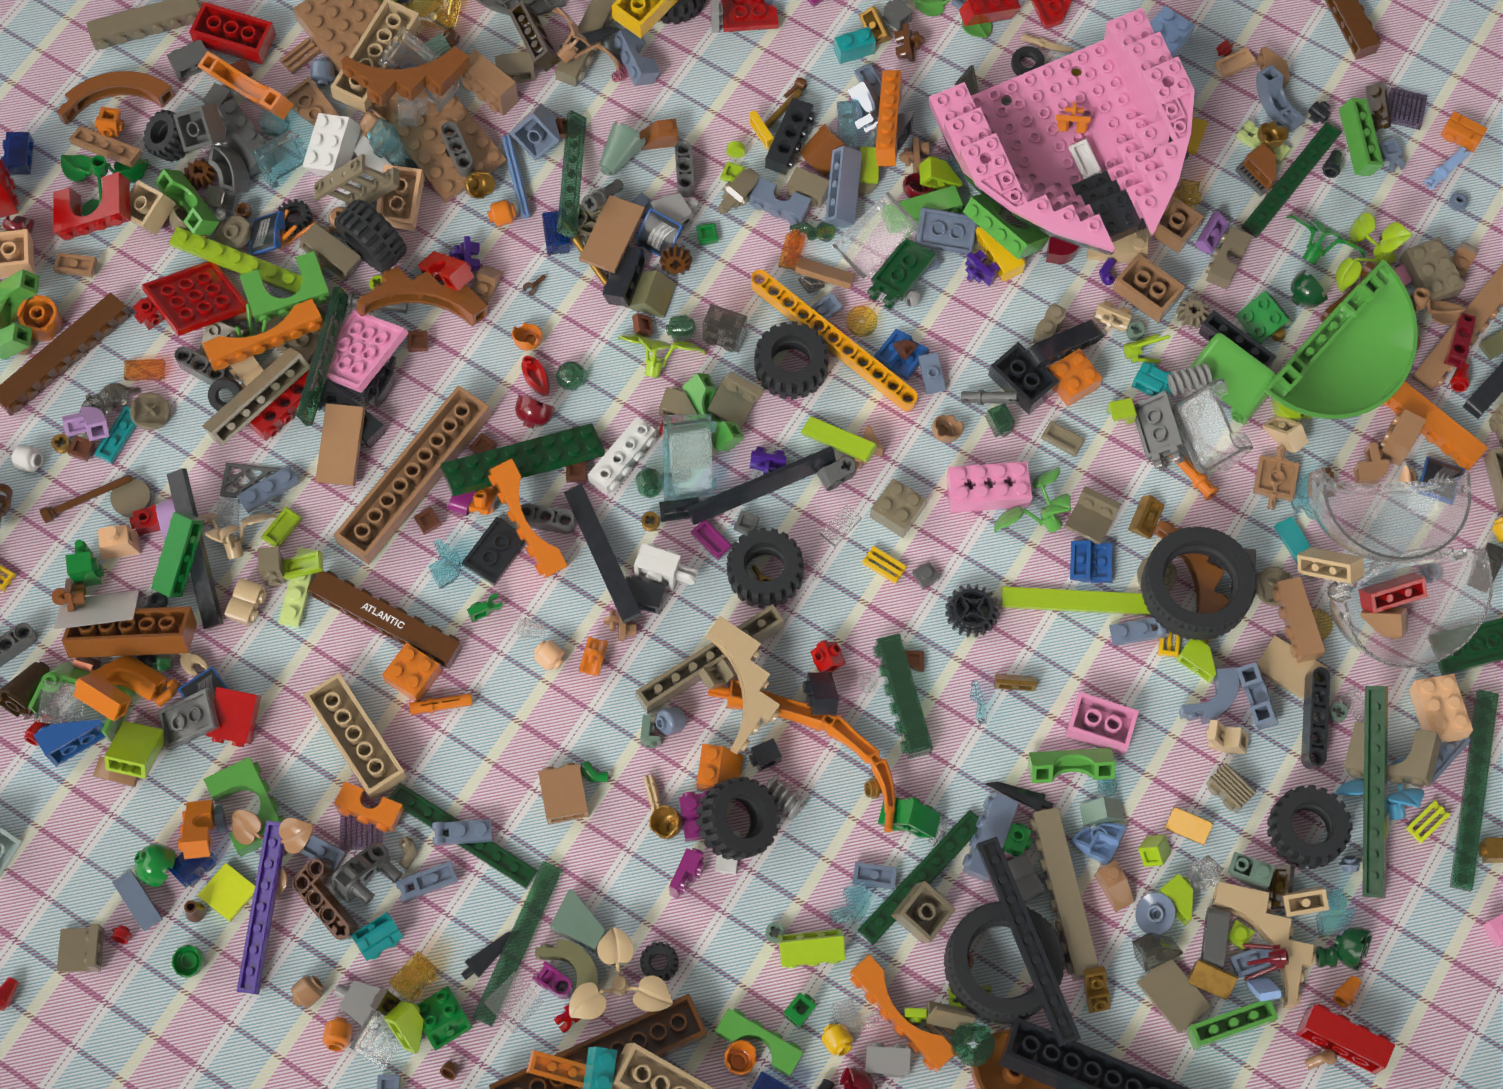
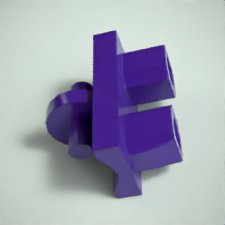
[449,236,480,272]
[965,250,1000,286]
[749,446,787,475]

